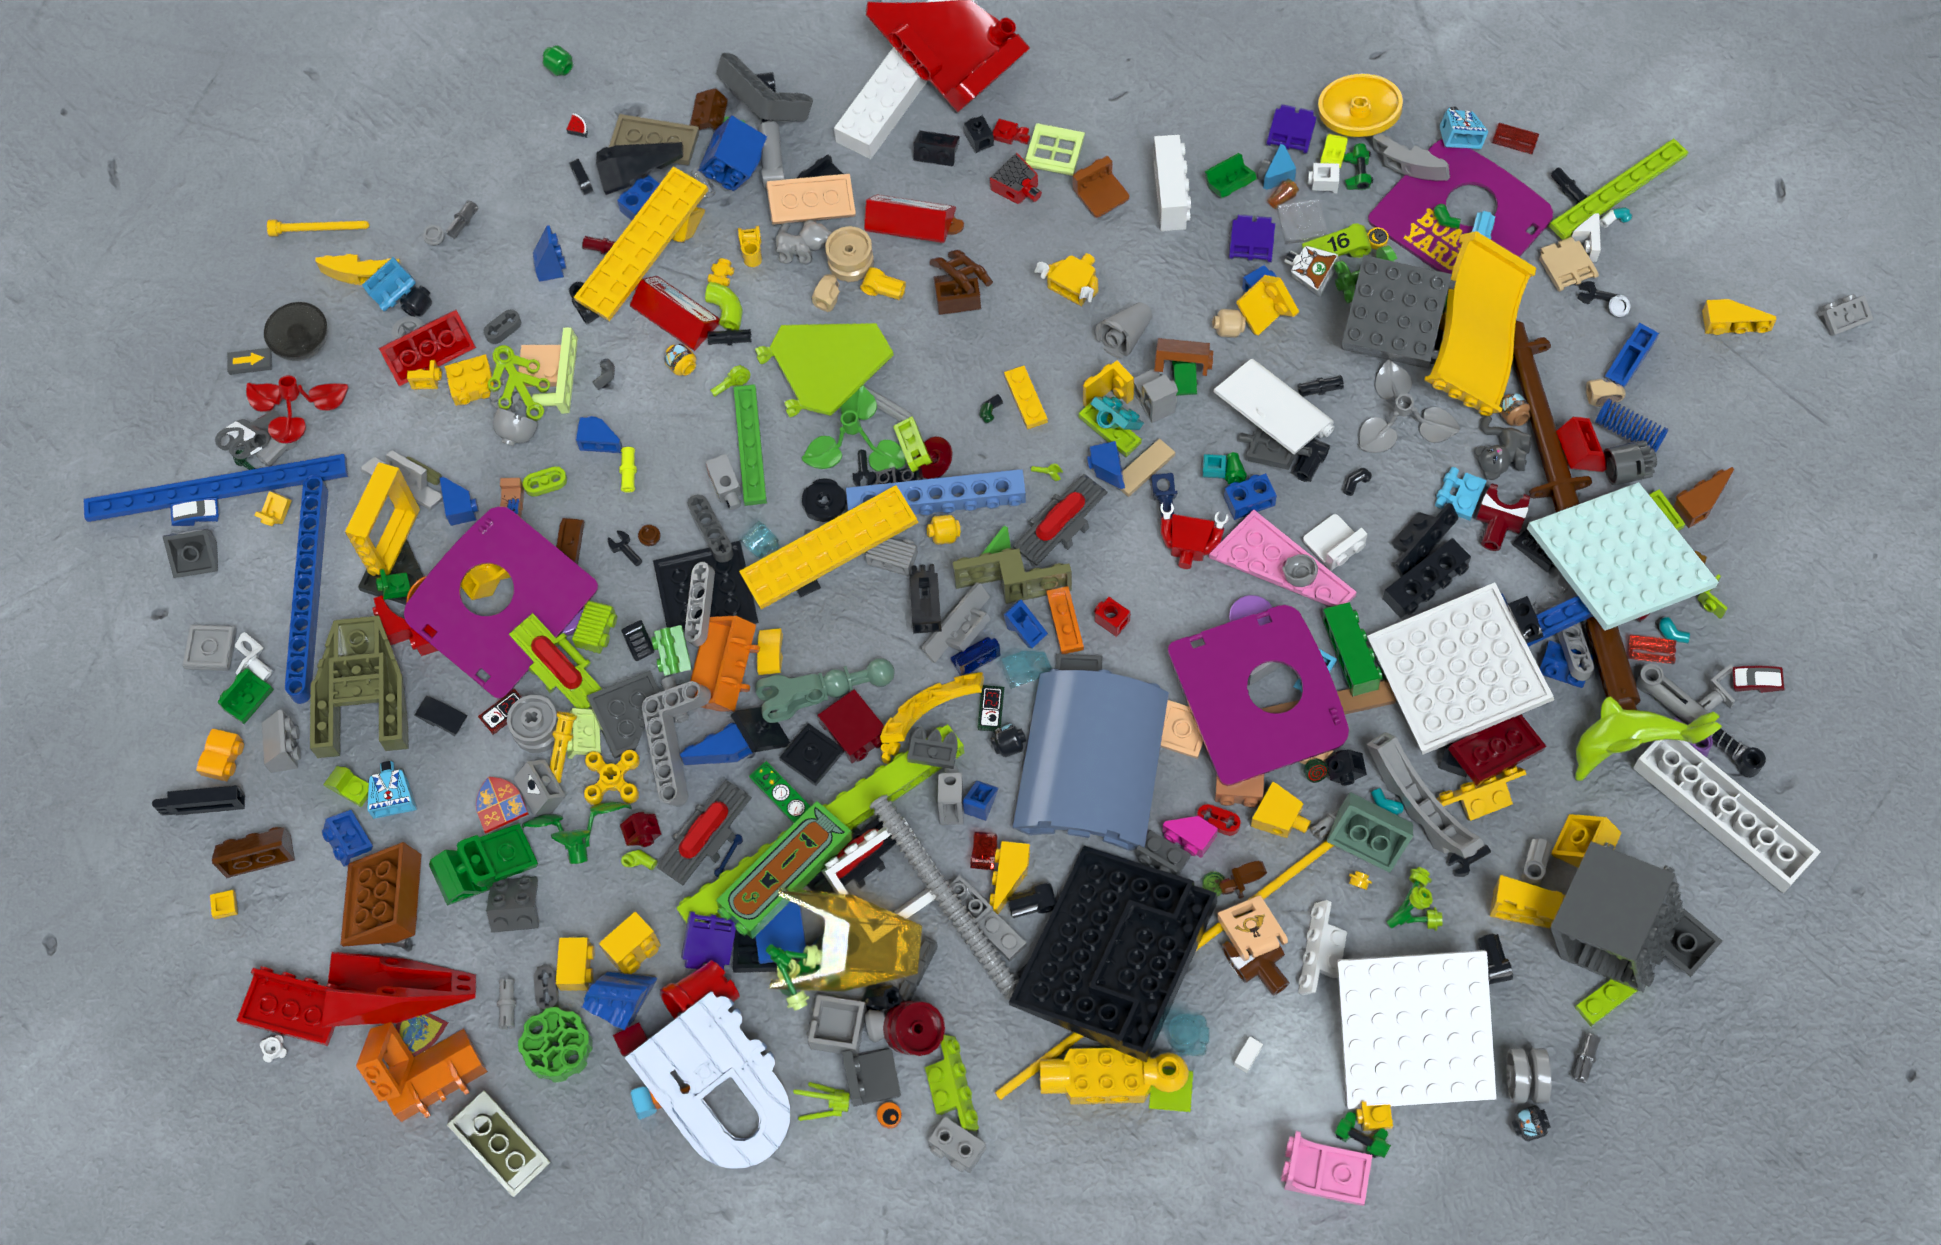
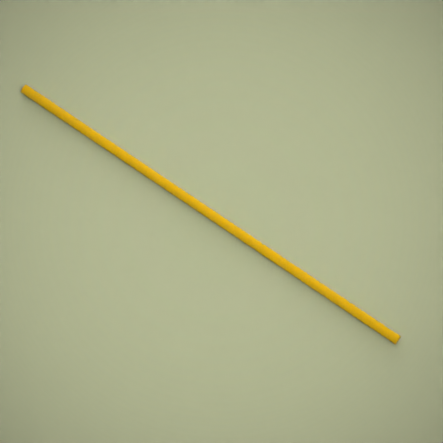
[994,840,1334,1100]

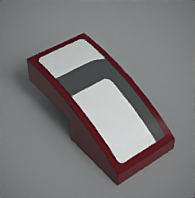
[1733,666,1785,693]

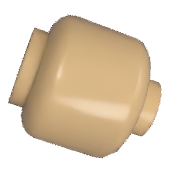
[1212,309,1245,338]

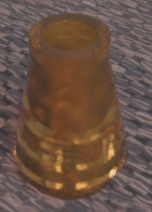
[1267,179,1299,209]

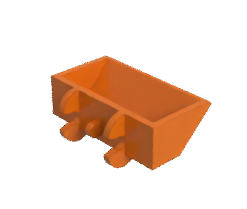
[690,616,760,712]
[387,1028,487,1122]

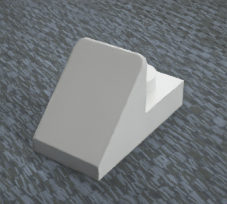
[1572,214,1601,262]

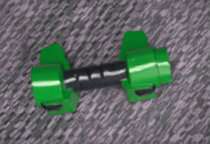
[1343,143,1373,190]
[1335,1112,1391,1158]

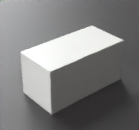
[1234,1037,1263,1073]

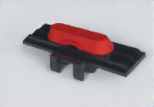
[806,817,897,904]

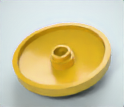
[1318,74,1403,137]

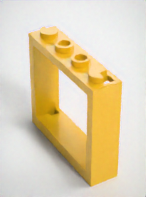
[345,462,420,576]

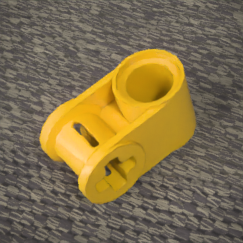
[738,226,762,267]

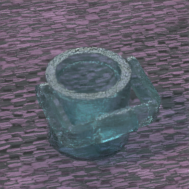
[740,521,781,560]
[1167,1014,1209,1056]

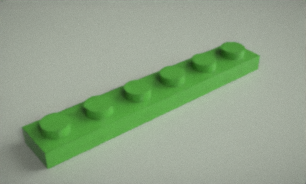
[734,384,767,506]

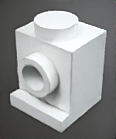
[1308,163,1339,193]

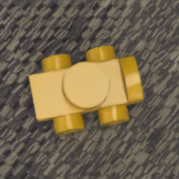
[707,258,734,286]
[881,742,901,764]

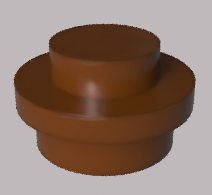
[638,525,661,546]

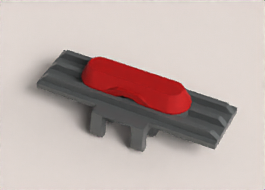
[1013,474,1108,566]
[657,779,752,885]

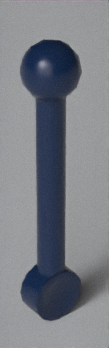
[714,834,743,877]

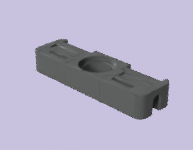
[899,937,938,1002]

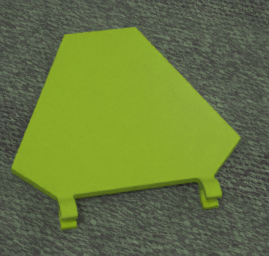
[755,323,894,417]

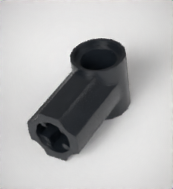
[1294,438,1330,482]
[1007,883,1057,919]
[1477,934,1513,985]
[861,982,902,1011]

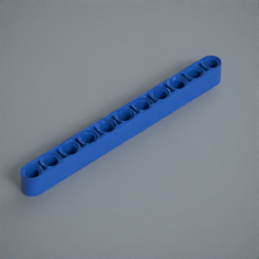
[285,474,328,704]

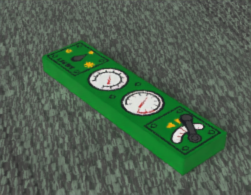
[749,761,811,824]

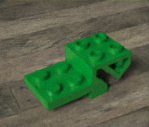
[429,823,538,906]

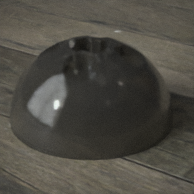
[264,302,328,361]

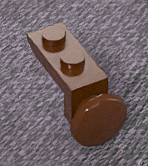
[556,518,585,565]

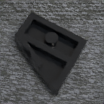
[732,930,777,973]

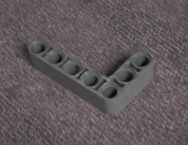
[716,53,813,121]

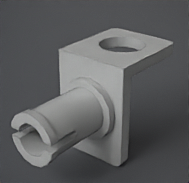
[1698,664,1735,712]

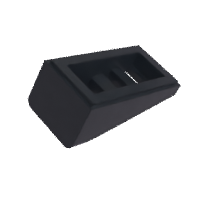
[1512,529,1554,572]
[621,620,655,661]

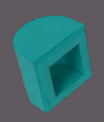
[1203,454,1226,479]

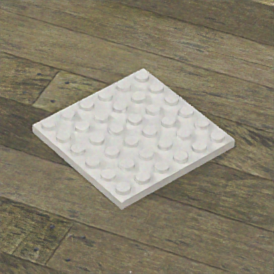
[1367,583,1554,755]
[1337,950,1496,1109]

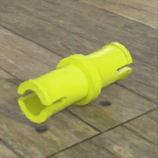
[619,447,637,493]

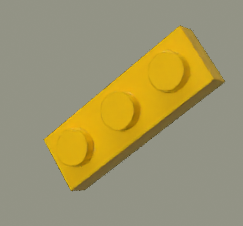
[1004,365,1048,430]

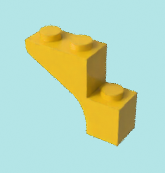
[461,564,511,600]

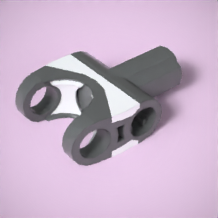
[215,409,281,459]

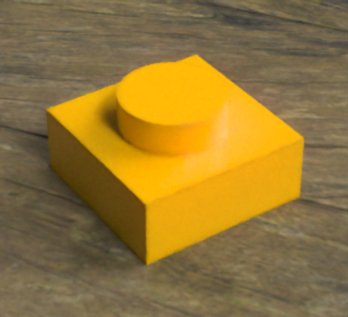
[210,890,238,919]

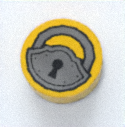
[1368,228,1388,250]

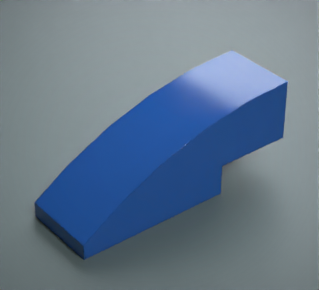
[1605,323,1659,388]

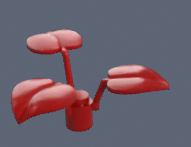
[246,375,348,444]

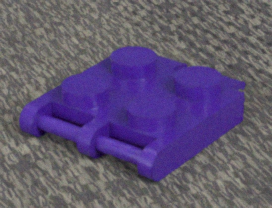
[1266,104,1317,154]
[1229,215,1276,262]
[681,911,736,970]

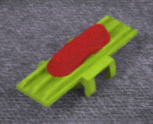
[509,613,602,709]

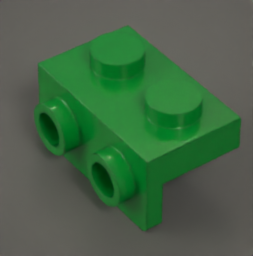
[1205,153,1257,198]
[217,668,274,724]

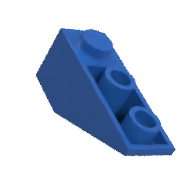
[533,225,566,282]
[680,723,752,765]

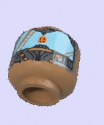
[1499,393,1531,426]

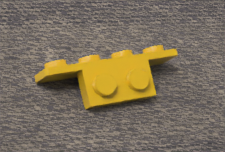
[1436,766,1527,821]

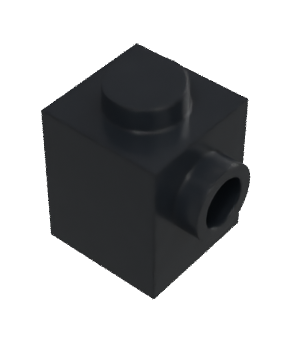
[964,115,994,153]

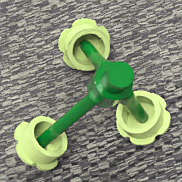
[766,944,822,1011]

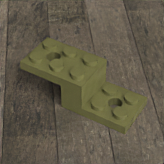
[953,548,1072,604]

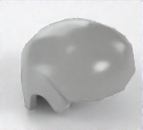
[1282,554,1318,587]

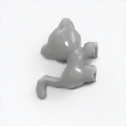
[771,220,833,264]

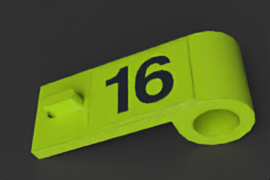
[1302,223,1372,258]

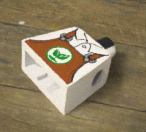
[1285,246,1340,297]

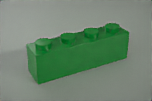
[1322,602,1382,697]

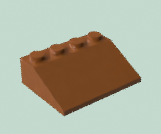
[340,842,422,947]

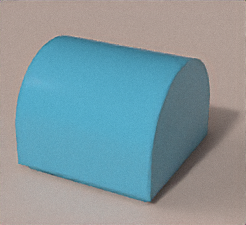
[630,1087,657,1120]

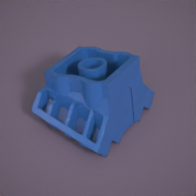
[582,972,657,1030]

